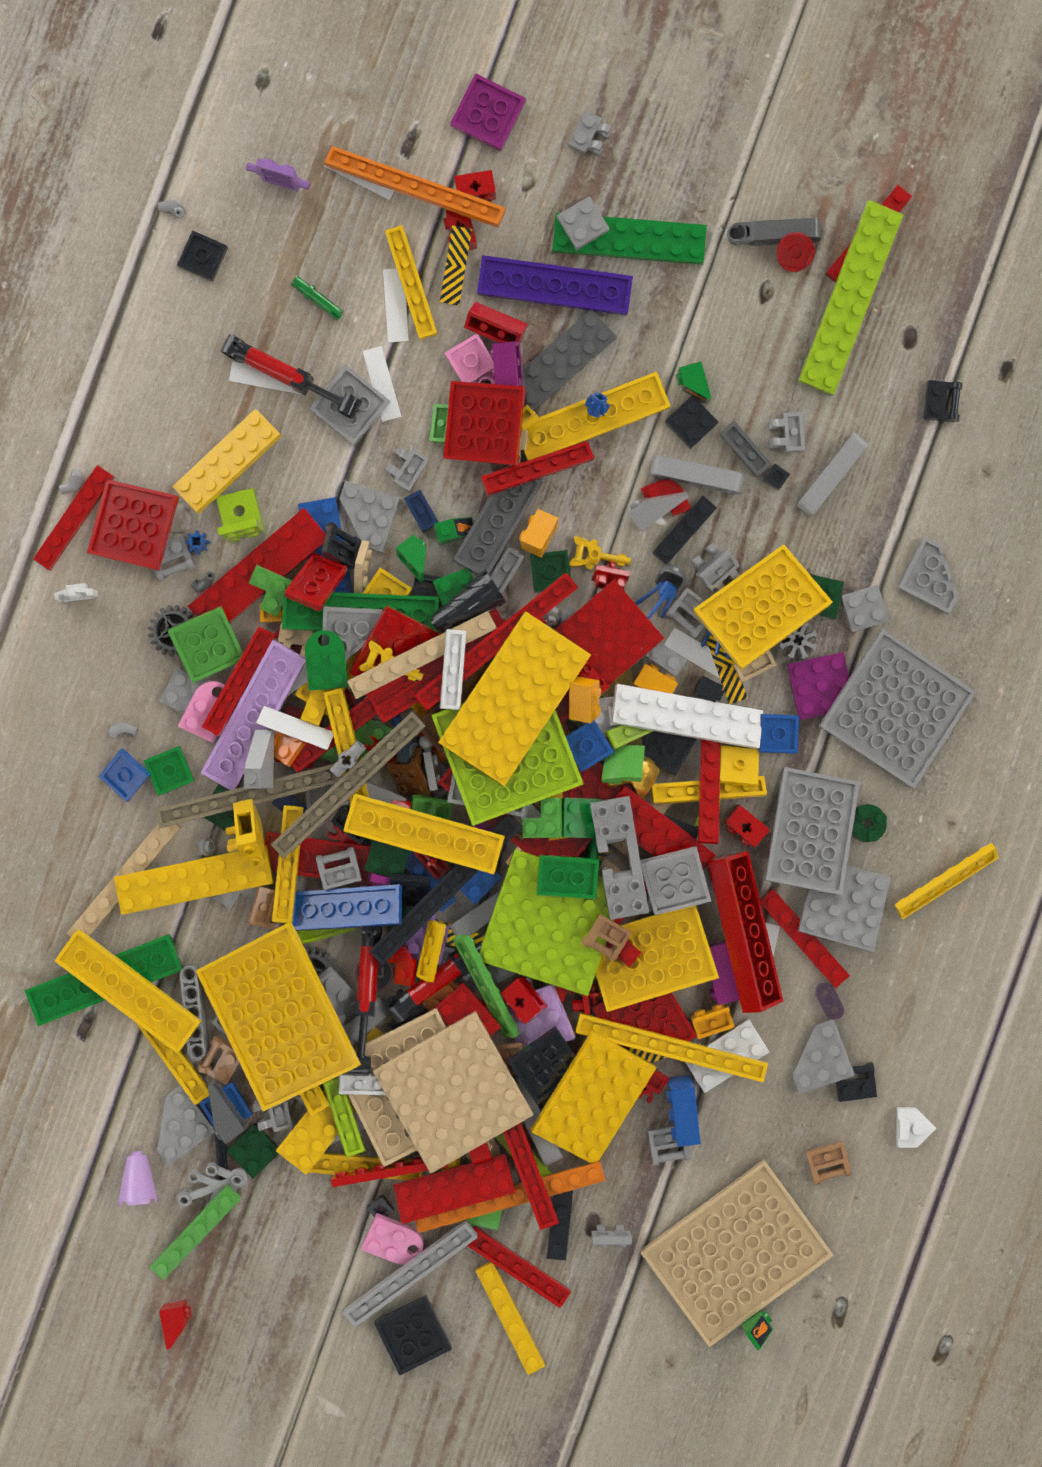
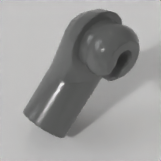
[191,571,215,592]

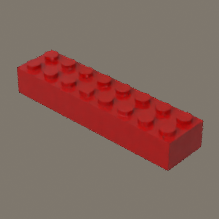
[707,851,784,1013]

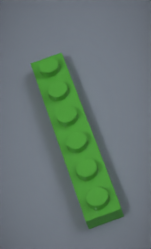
[453,935,520,1038]
[149,1185,241,1280]

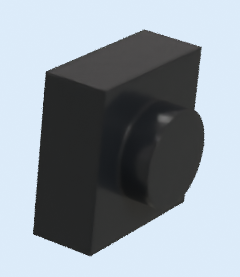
[763,463,790,491]
[367,1194,394,1217]

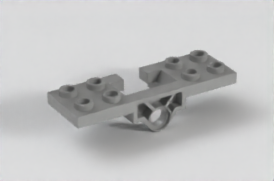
[590,796,649,920]

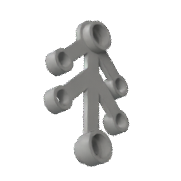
[177,1162,248,1207]

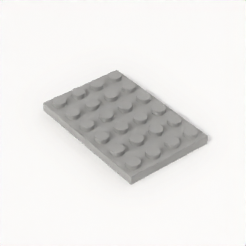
[764,767,860,896]

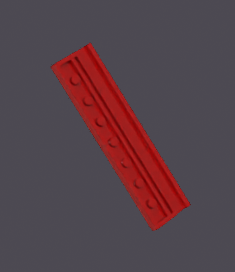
[188,508,326,624]
[366,608,504,723]

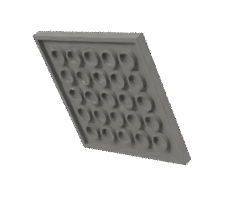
[819,629,976,789]

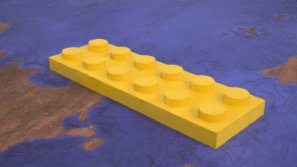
[172,409,282,514]

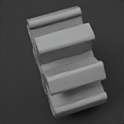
[777,623,817,660]

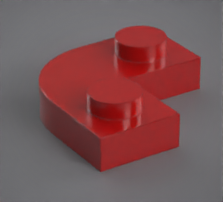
[641,479,691,517]
[387,945,416,986]

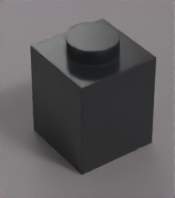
[692,676,724,703]

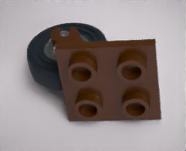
[386,736,432,796]

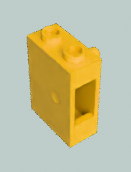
[225,799,266,868]

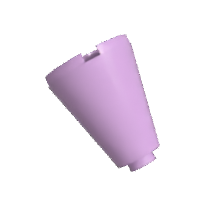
[118,1151,158,1206]

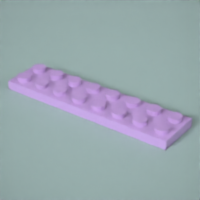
[201,640,306,790]

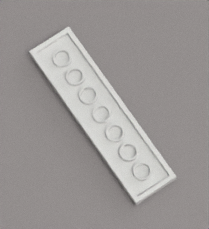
[611,684,763,749]

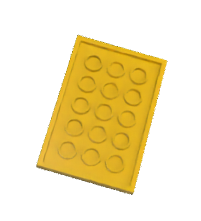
[693,544,833,670]
[596,905,719,1012]
[530,1030,657,1163]

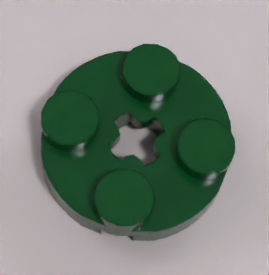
[852,804,887,842]

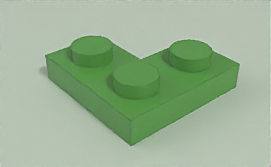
[249,565,293,616]
[522,798,563,838]

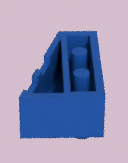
[666,1075,701,1147]

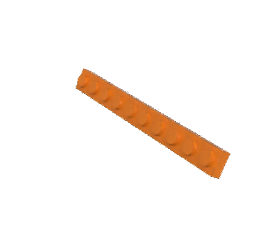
[324,146,506,228]
[415,1160,605,1233]

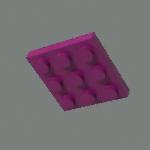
[450,73,526,152]
[786,652,849,720]

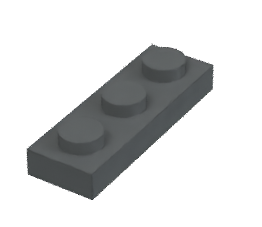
[719,421,772,478]

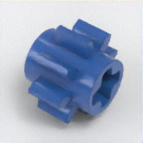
[584,393,610,417]
[185,530,211,555]

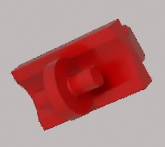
[591,561,630,589]
[414,852,451,880]
[571,984,602,1014]

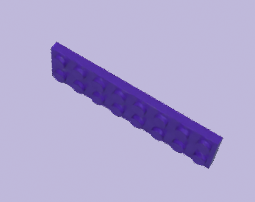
[477,255,633,316]

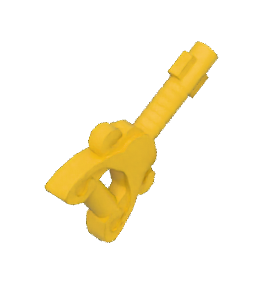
[569,536,631,570]
[359,641,423,681]

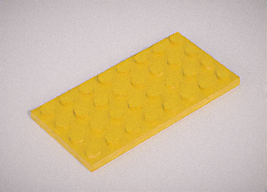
[438,611,591,786]

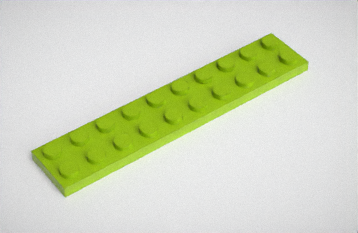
[798,200,903,395]

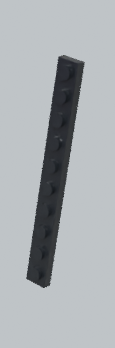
[369,814,522,965]

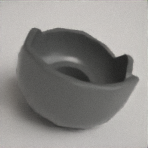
[655,564,686,593]

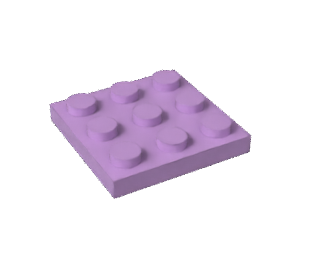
[503,984,576,1046]

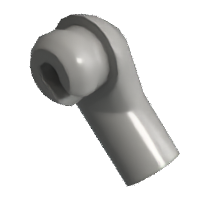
[158,200,185,218]
[59,469,83,495]
[546,607,559,627]
[109,722,138,739]

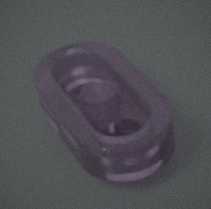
[815,982,844,1020]

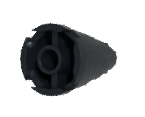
[431,569,506,631]

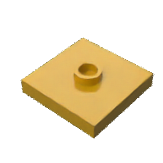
[720,745,759,787]

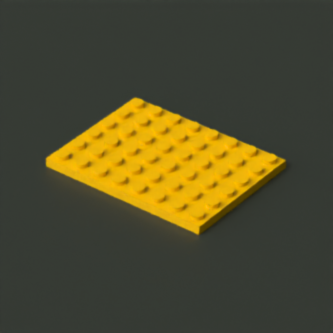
[196,922,361,1111]

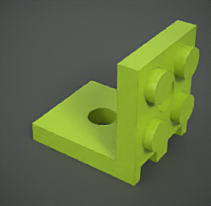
[216,488,265,543]

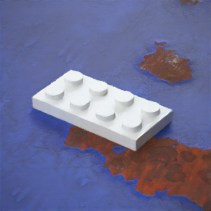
[685,1019,769,1093]

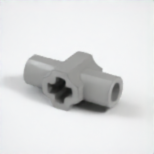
[330,741,366,777]

